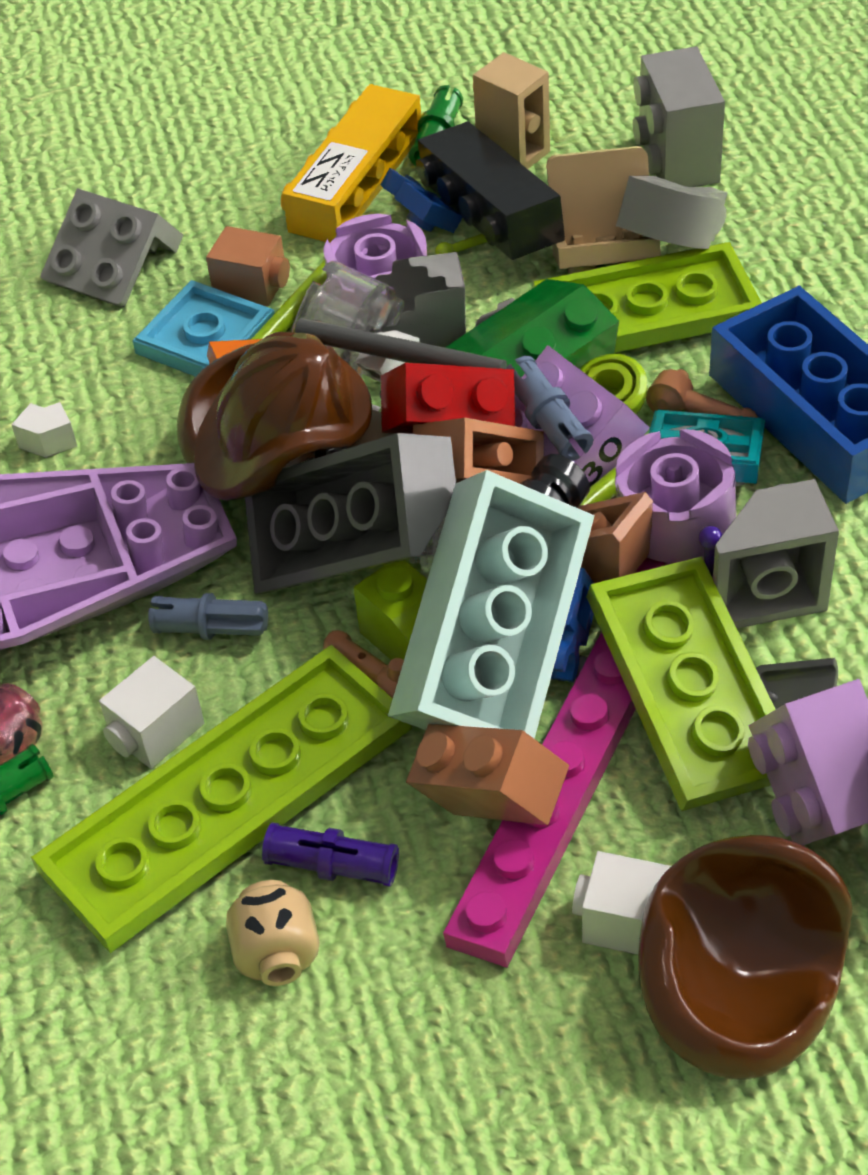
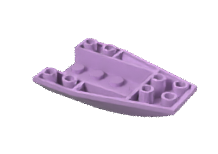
[0,463,237,650]

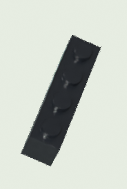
[416,121,565,260]

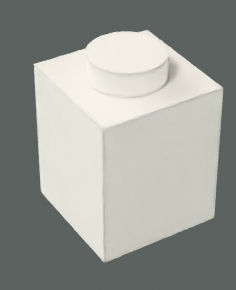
[99,656,205,769]
[572,851,671,955]

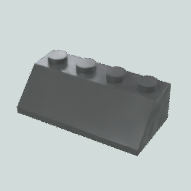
[245,433,456,594]

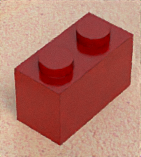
[381,362,515,434]

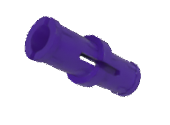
[262,822,399,887]

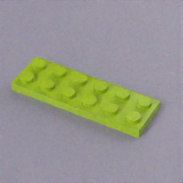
[31,645,412,954]

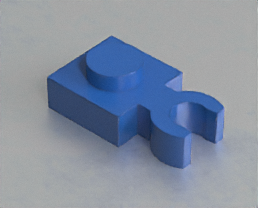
[380,168,463,233]
[551,568,594,683]

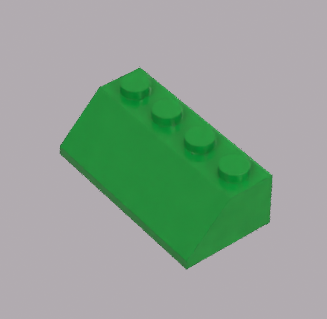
[380,279,619,398]

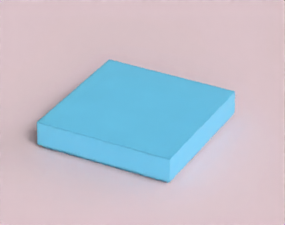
[132,280,275,376]

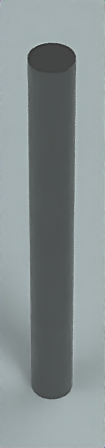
[295,318,507,369]

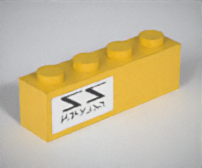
[281,84,421,243]

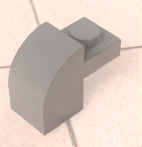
[616,176,728,249]

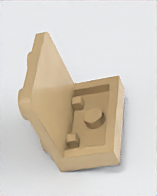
[546,146,661,274]

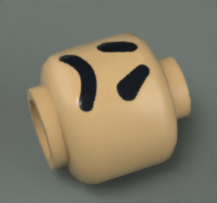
[226,880,319,986]

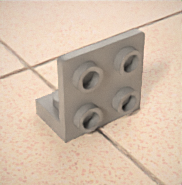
[41,188,184,307]

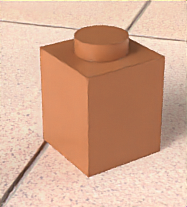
[206,226,290,306]

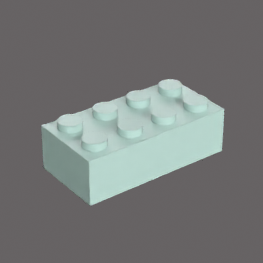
[388,470,595,739]

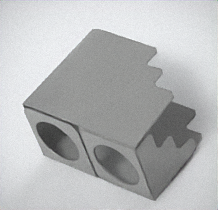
[375,252,466,348]

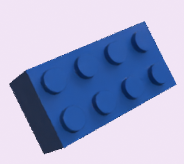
[709,285,868,504]

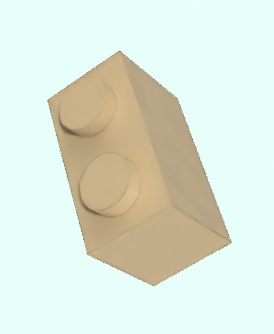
[473,52,550,169]

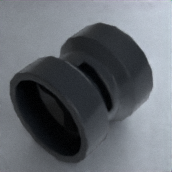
[520,454,590,508]

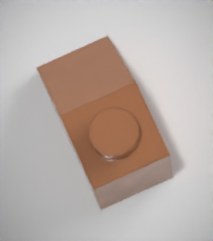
[578,492,653,583]

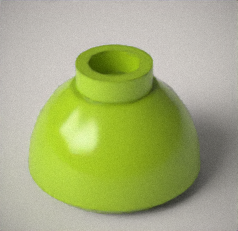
[580,354,648,415]

